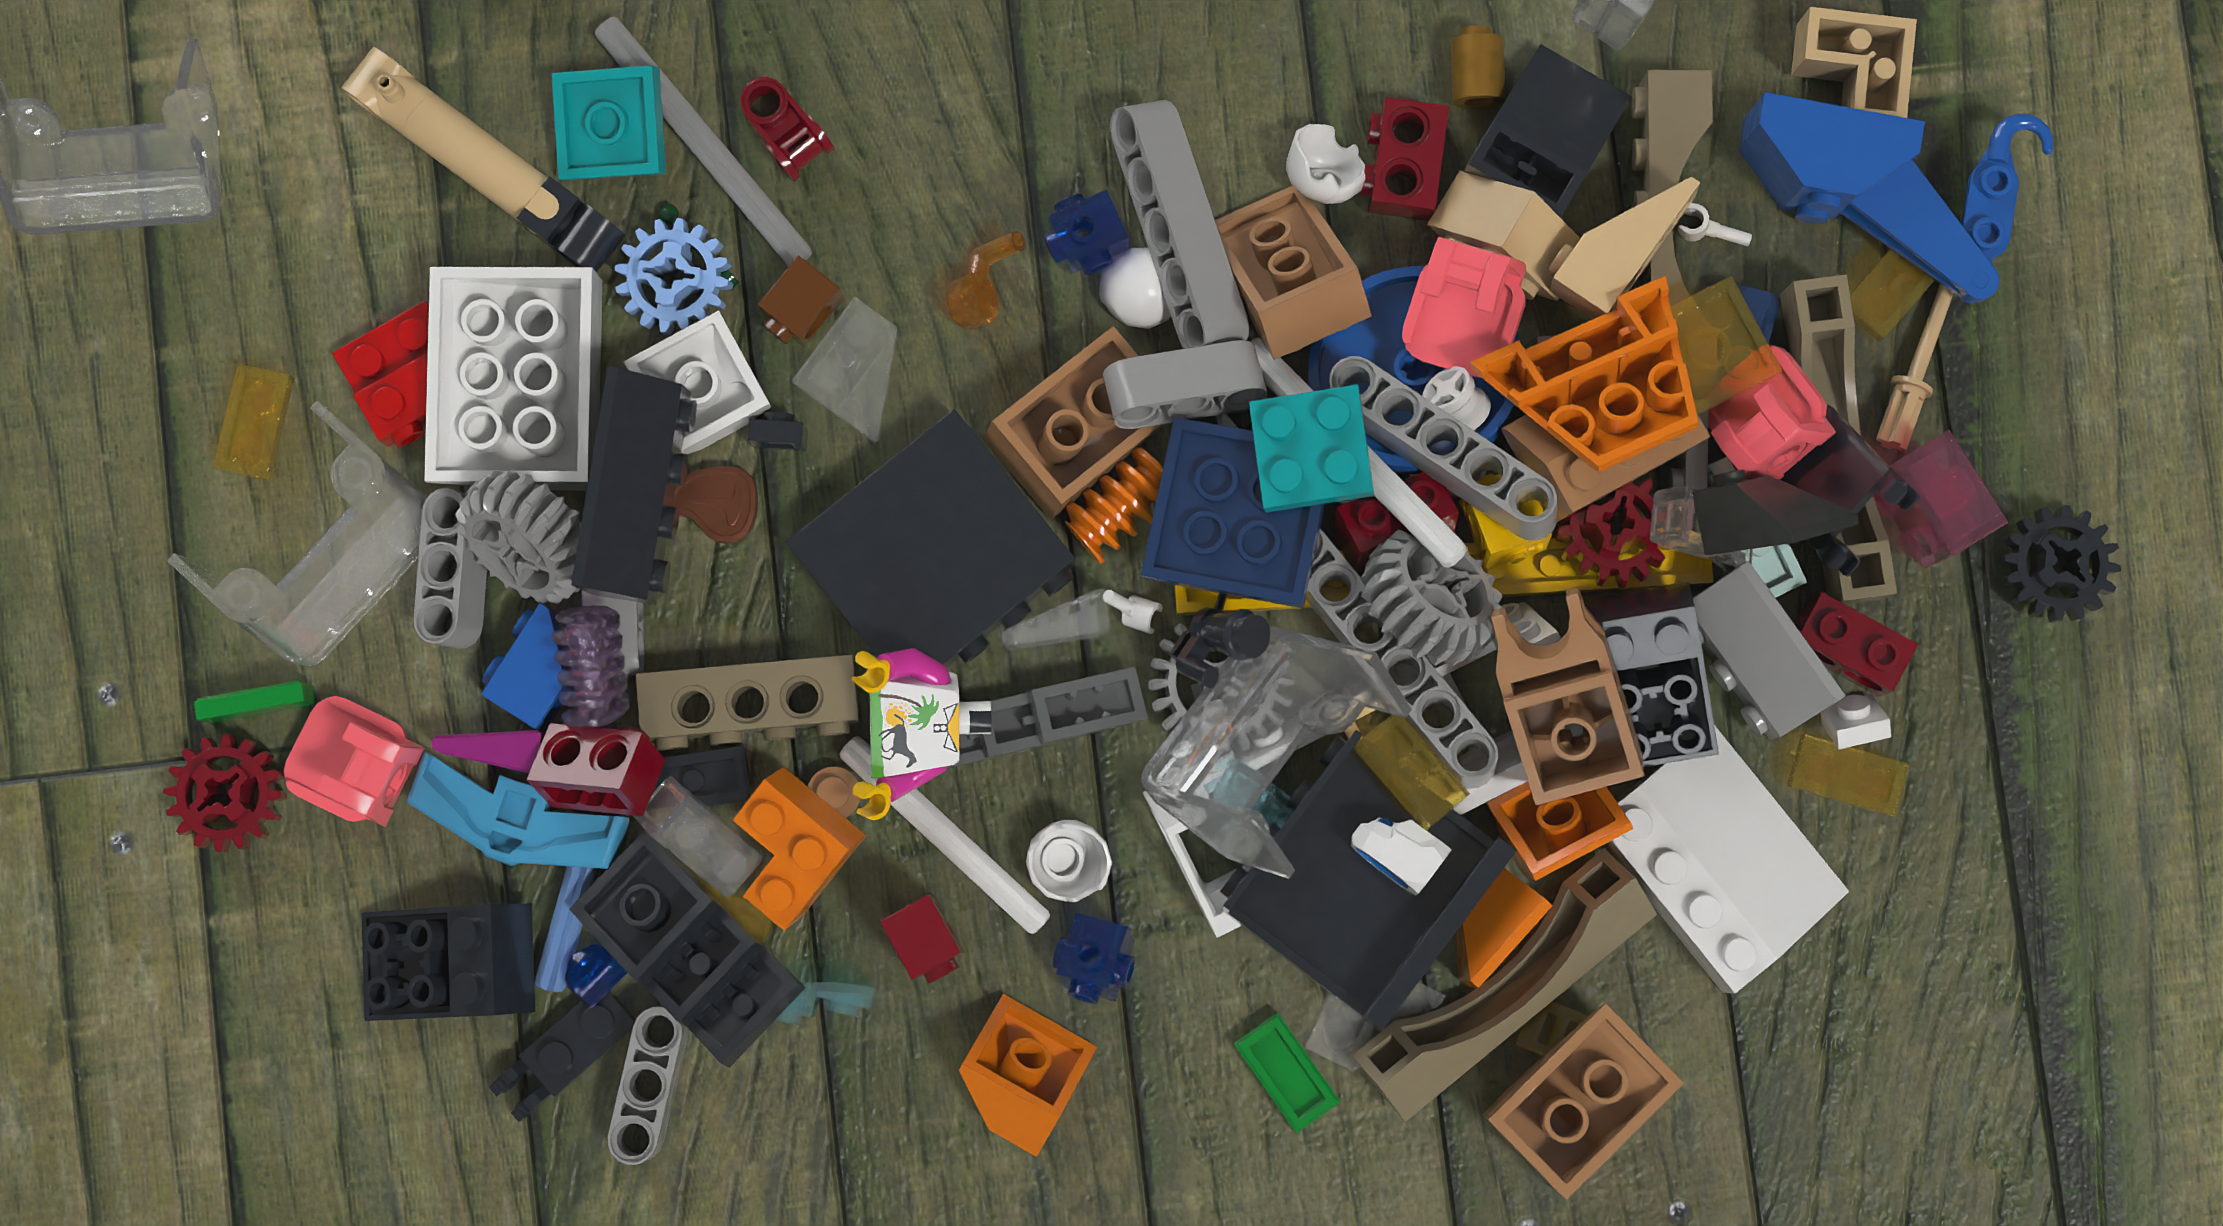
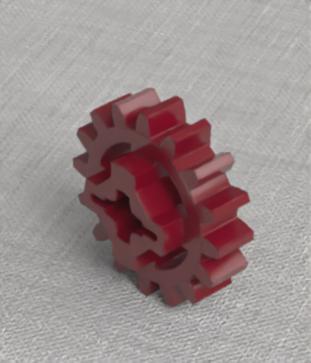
[1555,479,1675,588]
[163,734,287,853]

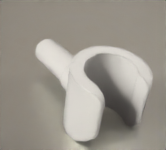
[1678,203,1752,246]
[1103,590,1163,634]

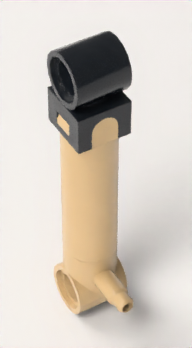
[341,46,625,273]

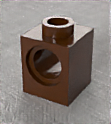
[758,255,844,347]

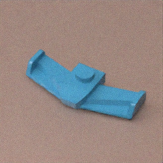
[406,751,629,869]

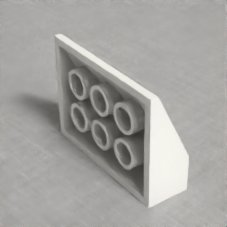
[425,267,602,491]
[1604,725,1849,994]

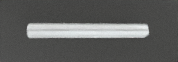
[839,736,1050,934]

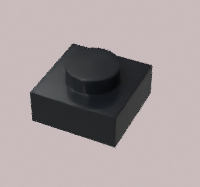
[748,412,808,452]

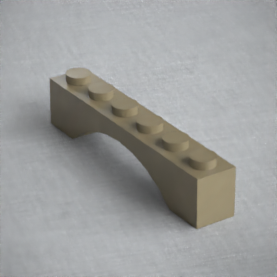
[1631,70,1717,395]
[1780,274,1897,605]
[1352,848,1657,1122]

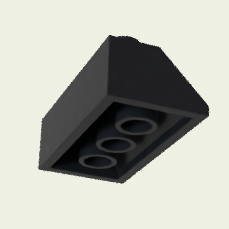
[571,366,697,605]

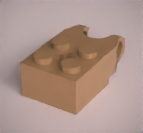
[1491,587,1644,805]

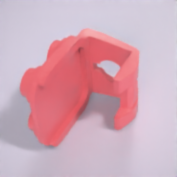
[1402,236,1526,378]
[1705,345,1836,480]
[284,696,425,827]

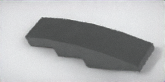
[947,667,1148,769]

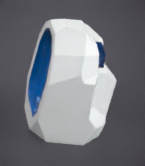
[1351,817,1452,895]

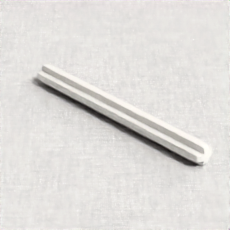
[1251,338,1467,568]

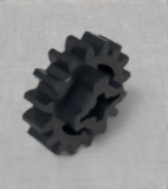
[1998,505,2121,623]

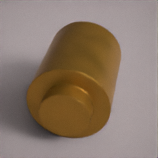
[1450,25,1506,109]

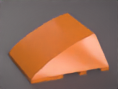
[1470,275,1698,472]

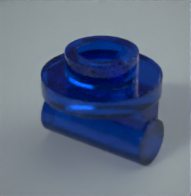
[565,944,627,1009]

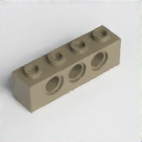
[636,655,862,750]

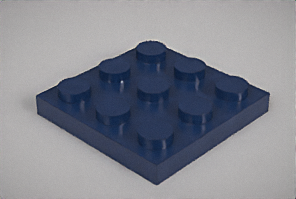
[1141,417,1325,609]

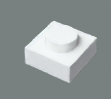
[1820,694,1891,749]

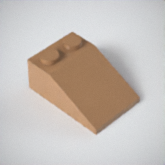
[1215,185,1372,360]
[982,326,1164,519]
[1482,1003,1684,1200]

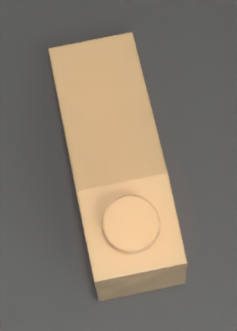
[1549,177,1700,319]

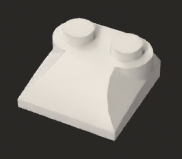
[624,310,771,454]

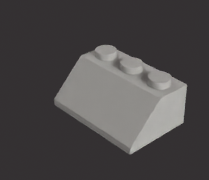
[1693,561,1846,740]

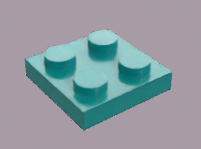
[551,65,666,181]
[1249,384,1375,513]

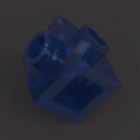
[1043,189,1129,275]
[1053,912,1136,1004]

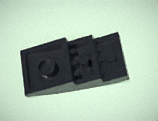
[569,830,806,1068]

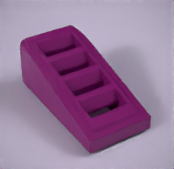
[432,730,546,773]

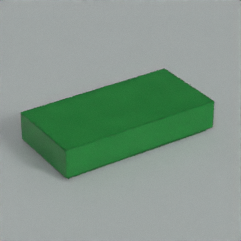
[194,680,317,724]
[1233,1012,1341,1134]

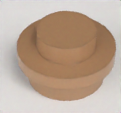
[808,767,861,818]

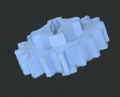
[615,218,733,336]

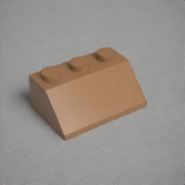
[1501,412,1710,522]

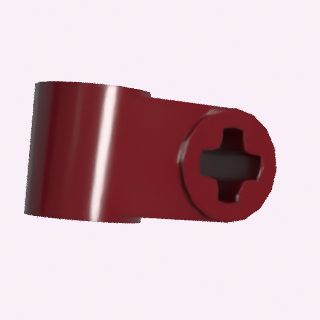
[740,77,835,182]

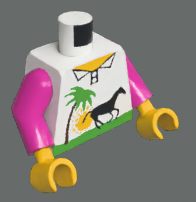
[851,648,992,820]

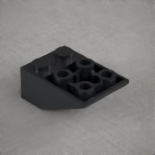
[1464,44,1632,218]
[1583,581,1719,767]
[361,903,536,1021]

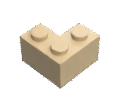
[1791,7,1917,118]
[1427,171,1581,301]

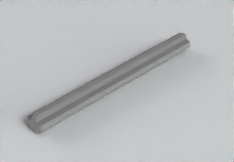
[595,17,812,267]

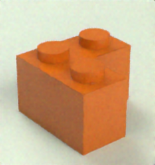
[732,767,866,931]

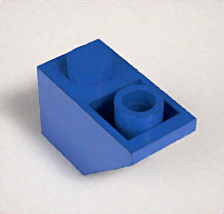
[481,603,574,732]

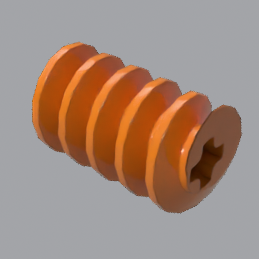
[1064,447,1163,564]

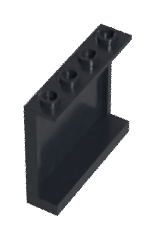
[785,409,1076,668]
[1220,730,1517,1031]

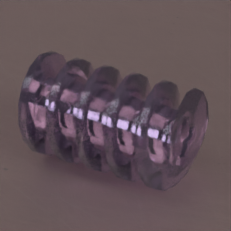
[551,605,630,727]

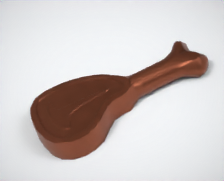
[673,466,758,544]

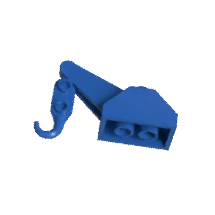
[1738,92,2053,304]

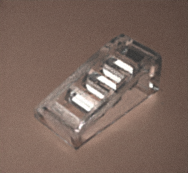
[1650,485,1753,567]
[1001,588,1110,651]

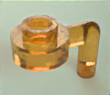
[945,231,1025,330]

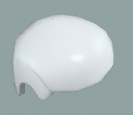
[1286,124,1365,204]
[1099,248,1171,329]
[1026,820,1112,902]

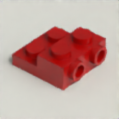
[332,300,429,447]

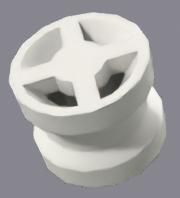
[1422,366,1491,430]

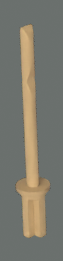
[1876,283,1954,452]

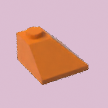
[1487,781,1633,881]
[1455,868,1553,988]
[959,994,1097,1157]

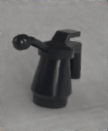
[1169,593,1271,688]

